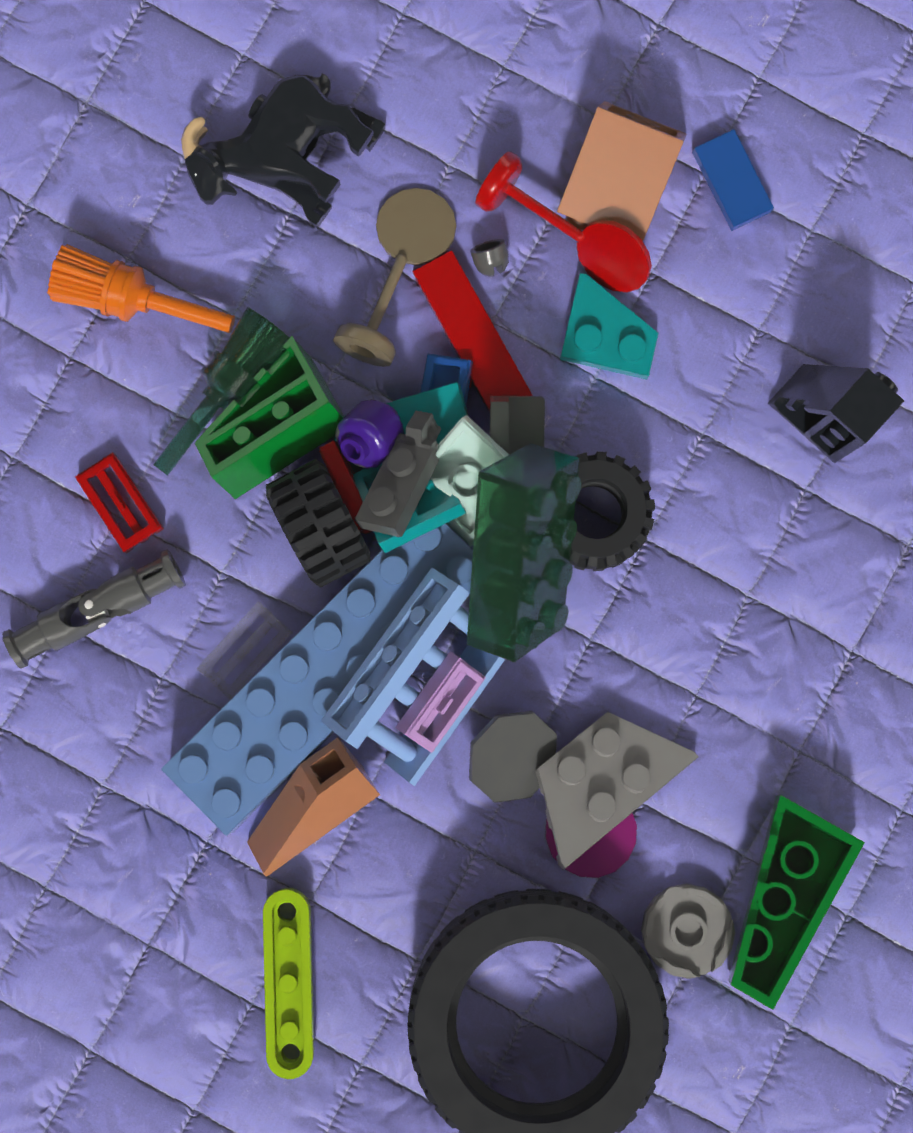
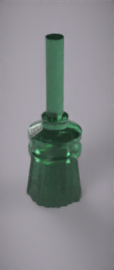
[153,307,290,476]

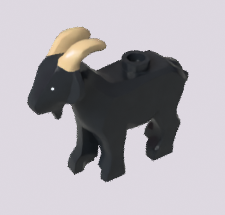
[181,73,385,229]

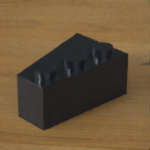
[768,364,904,463]

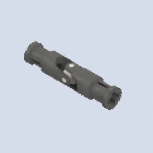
[2,549,186,669]

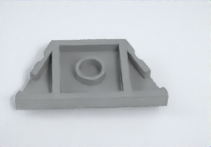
[536,712,698,870]

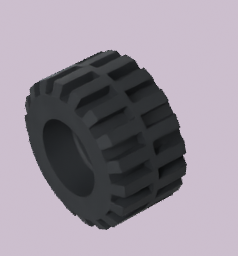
[536,451,655,571]
[266,459,370,588]

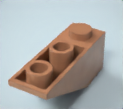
[247,737,380,877]

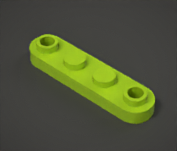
[263,888,314,1079]

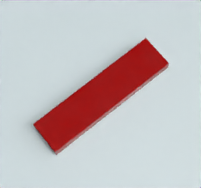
[412,250,533,413]

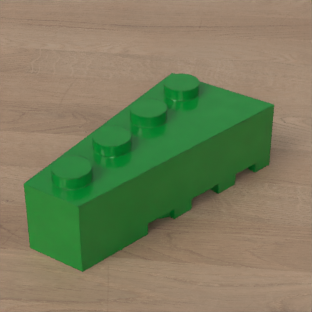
[728,795,865,1010]

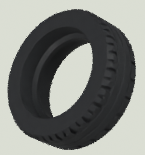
[407,889,669,1133]

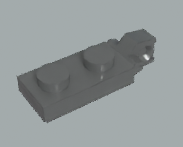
[354,411,441,537]

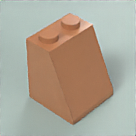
[557,101,687,241]

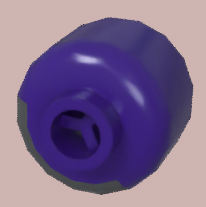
[335,399,404,469]

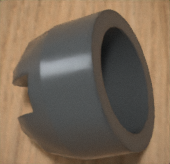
[470,239,509,277]

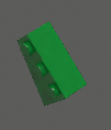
[195,336,345,499]

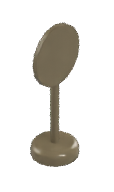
[333,188,456,367]

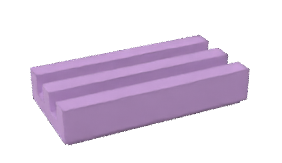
[395,651,486,753]

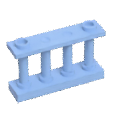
[321,568,523,786]

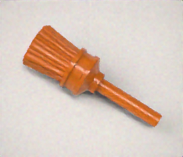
[47,244,235,333]

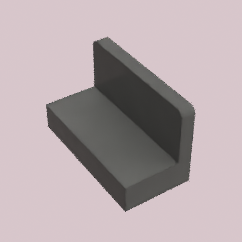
[490,396,545,487]

